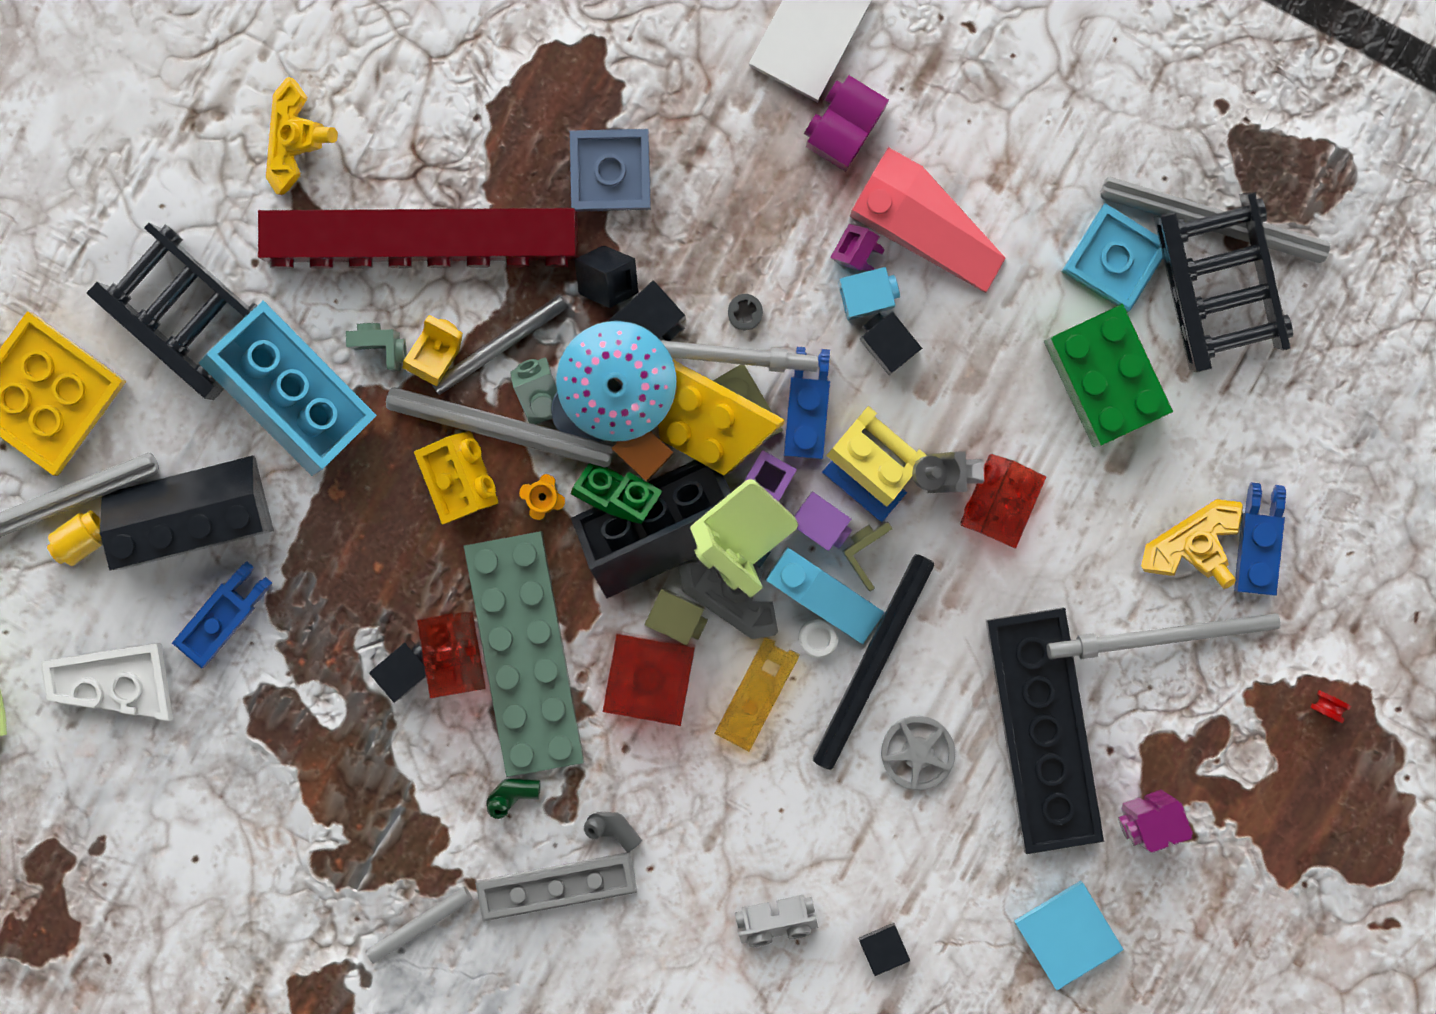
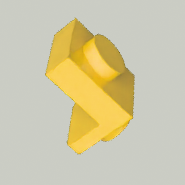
[402,315,463,386]

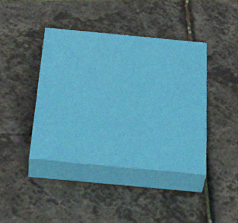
[1061,203,1163,313]
[1014,880,1124,991]

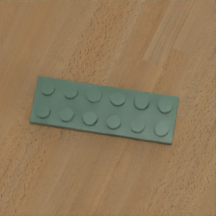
[464,531,585,777]

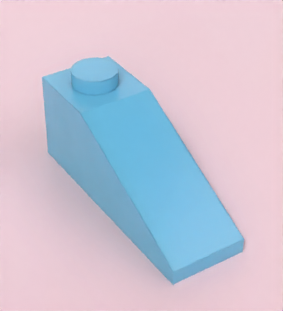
[765,547,884,644]

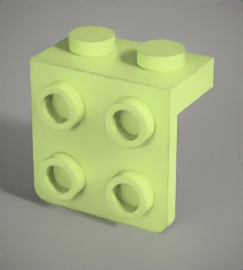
[690,479,798,598]

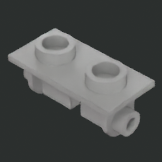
[735,895,818,947]

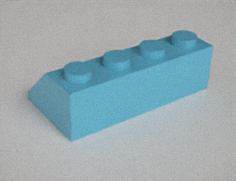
[199,300,377,476]

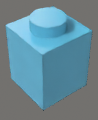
[838,267,900,321]

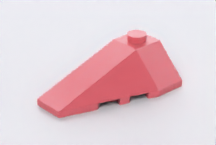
[850,147,1005,293]

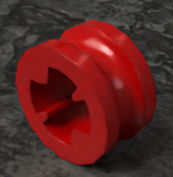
[1310,690,1352,724]

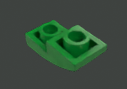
[570,463,662,524]

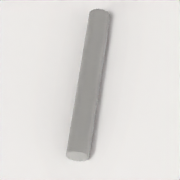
[366,887,473,964]

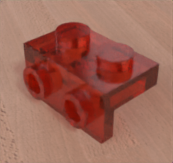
[960,454,1047,549]

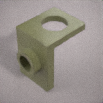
[842,522,892,591]

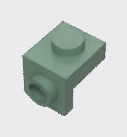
[346,323,407,371]
[510,358,557,425]

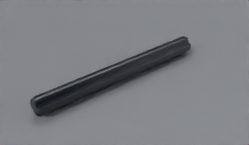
[813,554,934,770]

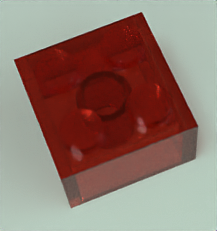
[602,631,696,726]

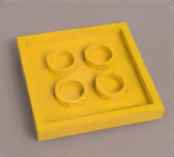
[0,311,127,476]

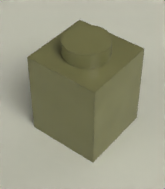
[644,588,708,645]

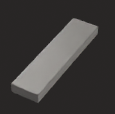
[475,852,637,921]

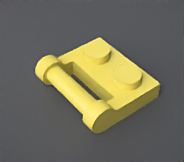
[826,406,927,507]

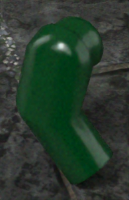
[486,779,540,819]

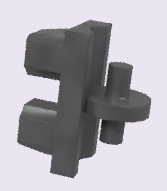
[912,451,984,493]

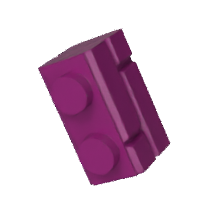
[1118,790,1193,853]

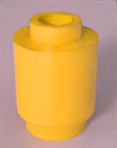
[47,510,103,566]

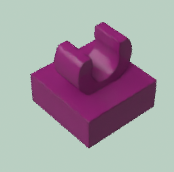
[830,224,885,272]

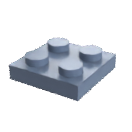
[570,129,651,212]

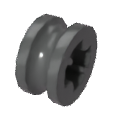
[728,294,763,331]

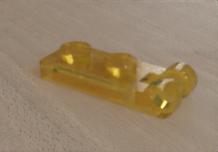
[714,637,800,752]

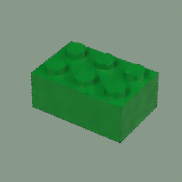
[1043,304,1173,447]

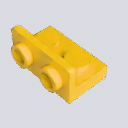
[414,431,498,525]

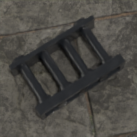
[1154,192,1293,373]
[86,222,258,400]

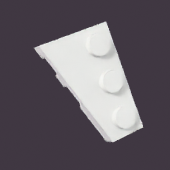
[41,642,173,721]

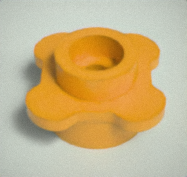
[519,474,565,520]

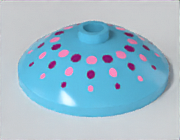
[556,321,676,441]

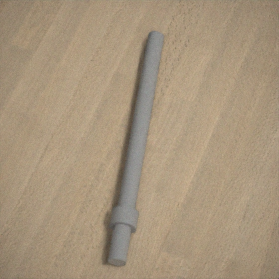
[580,332,818,373]
[1047,613,1280,659]

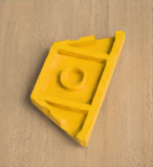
[658,359,785,475]

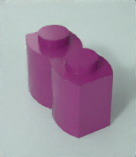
[804,75,889,172]

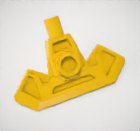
[266,77,338,195]
[1141,499,1243,589]

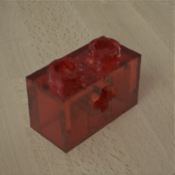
[417,611,486,699]

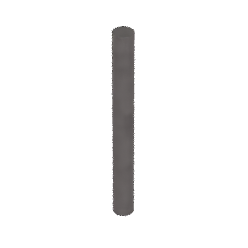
[432,295,569,395]

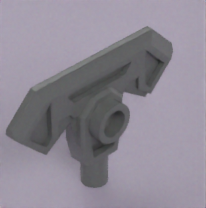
[679,551,778,640]

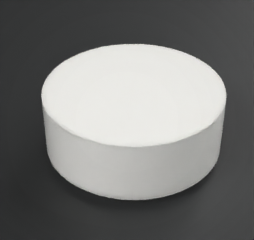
[799,618,838,658]

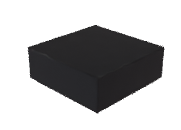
[858,922,911,976]

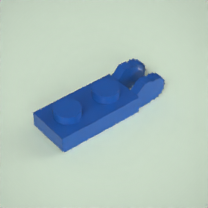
[784,347,830,459]
[1234,482,1286,596]
[172,561,272,669]

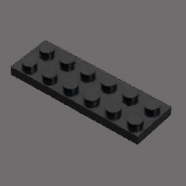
[986,607,1104,854]

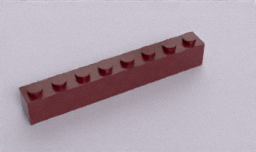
[258,208,578,269]

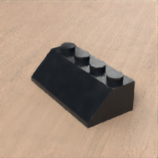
[100,455,274,571]
[571,460,731,599]

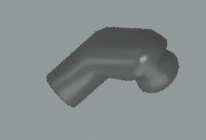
[584,812,642,853]

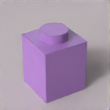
[744,450,797,502]
[794,491,852,551]

